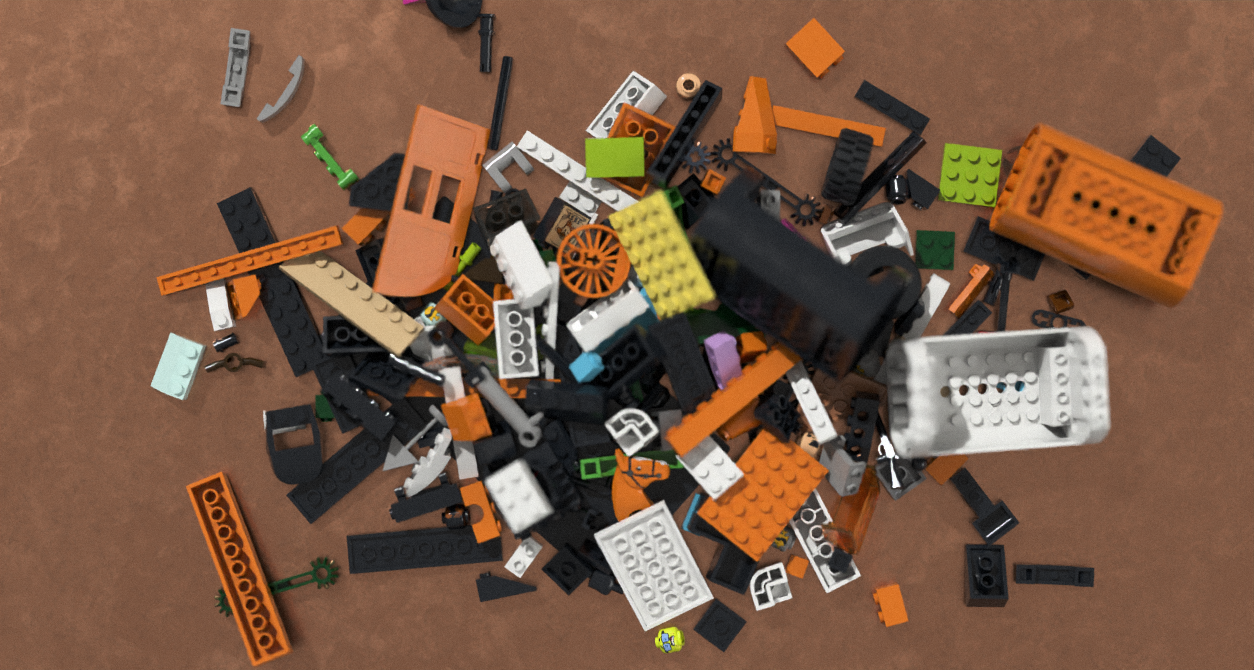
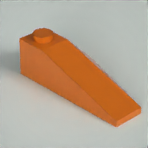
[733,76,777,155]

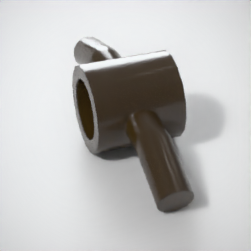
[205,353,265,373]

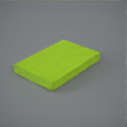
[585,137,644,178]

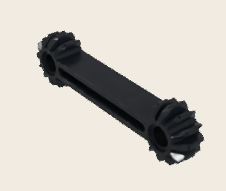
[711,138,822,226]

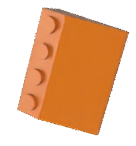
[601,102,676,197]

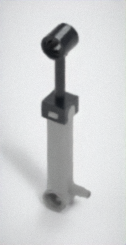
[428,321,544,447]

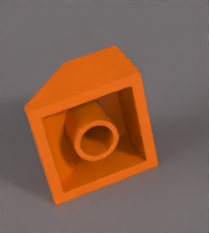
[441,392,492,441]

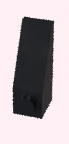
[476,572,537,602]

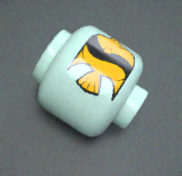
[419,302,447,326]

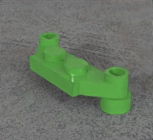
[301,123,360,190]

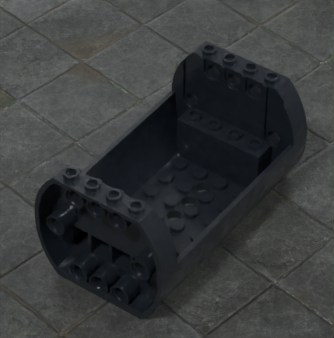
[689,166,912,384]

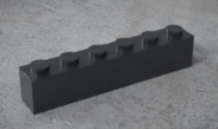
[648,80,722,189]

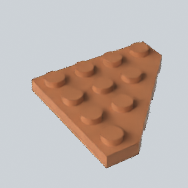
[796,368,888,432]

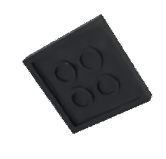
[349,350,430,404]

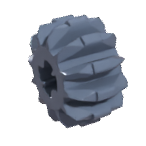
[682,141,711,174]

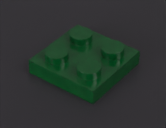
[915,230,955,270]

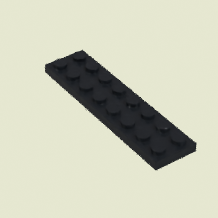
[286,397,427,524]
[346,524,503,574]

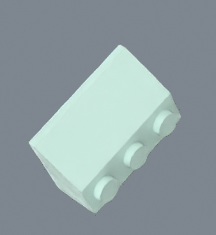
[151,333,207,400]

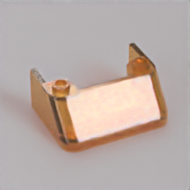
[821,460,880,556]

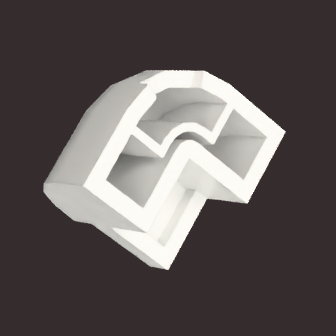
[604,409,659,457]
[750,562,792,611]

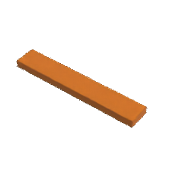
[772,105,886,147]

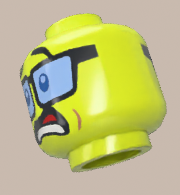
[655,627,685,654]

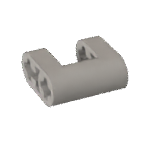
[482,142,535,193]

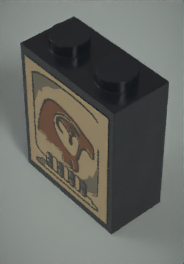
[533,197,592,256]

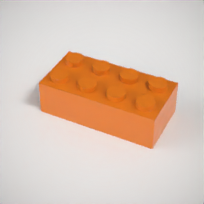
[342,187,416,246]

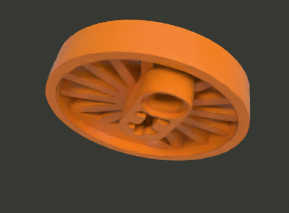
[556,224,630,298]

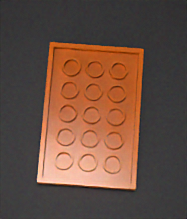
[697,427,829,562]

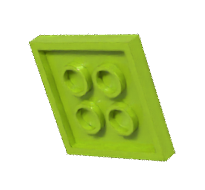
[937,143,1002,207]

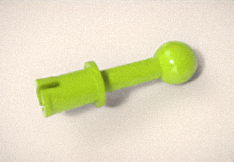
[443,242,481,291]

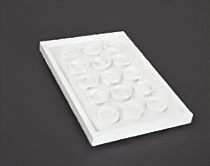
[594,500,714,631]

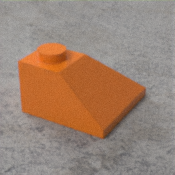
[226,275,261,321]

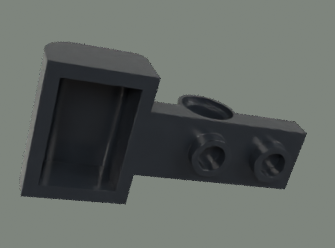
[535,253,594,331]
[950,467,1019,546]

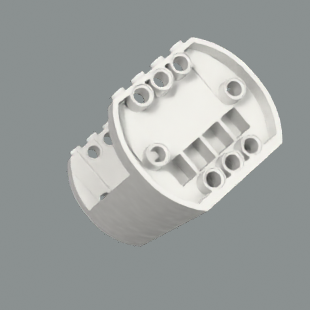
[885,326,1109,458]

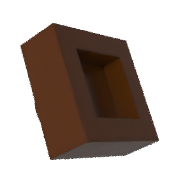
[816,204,834,225]
[1048,289,1074,315]

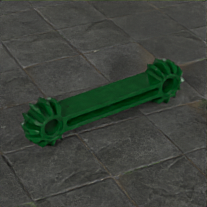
[215,557,339,617]

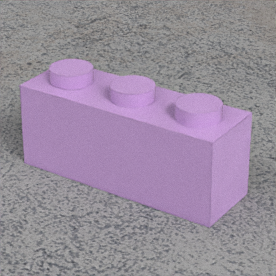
[704,331,742,390]

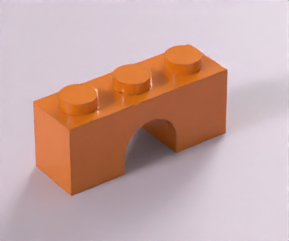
[459,481,503,543]

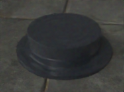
[426,0,482,28]

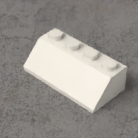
[586,71,667,138]
[490,221,554,309]
[566,278,649,352]
[493,300,540,379]

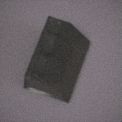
[473,188,541,250]

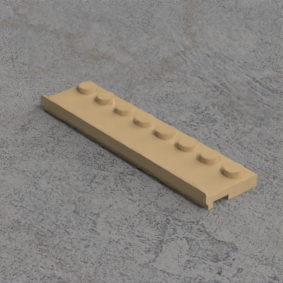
[279,251,424,357]

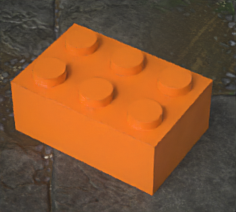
[434,274,495,345]

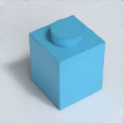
[569,352,605,382]

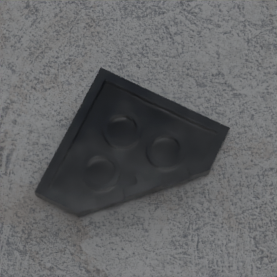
[349,153,413,212]

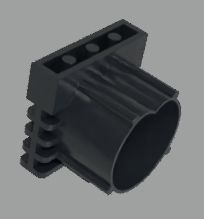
[482,441,584,541]

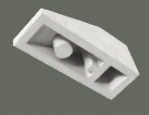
[205,278,237,331]

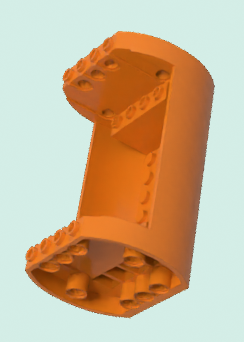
[989,122,1223,308]

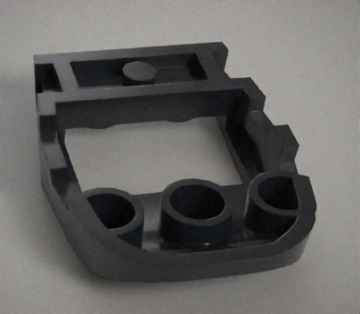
[265,403,323,485]

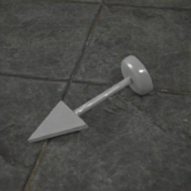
[383,404,448,471]

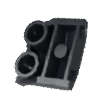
[753,390,801,444]

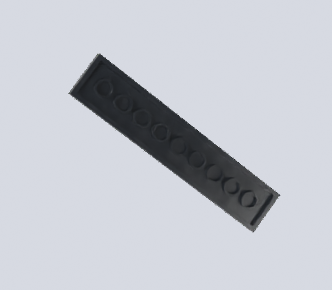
[217,187,329,377]

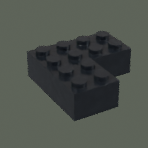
[686,492,760,595]

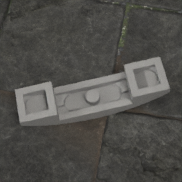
[220,28,251,107]
[257,55,305,123]

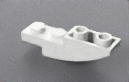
[403,428,452,497]

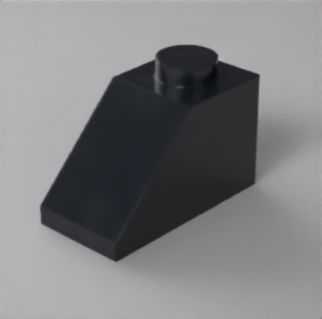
[905,169,941,211]

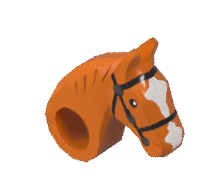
[612,448,670,522]

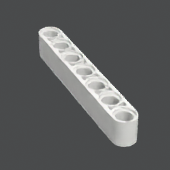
[873,273,950,385]

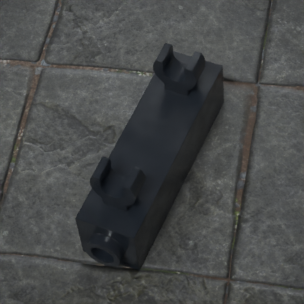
[389,472,463,523]

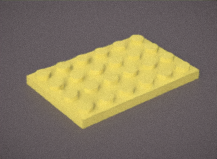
[608,191,715,320]

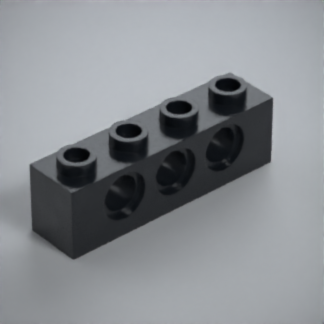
[844,391,880,472]

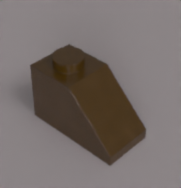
[464,255,504,284]

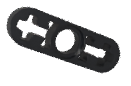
[1030,310,1086,329]

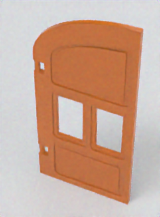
[372,105,490,297]

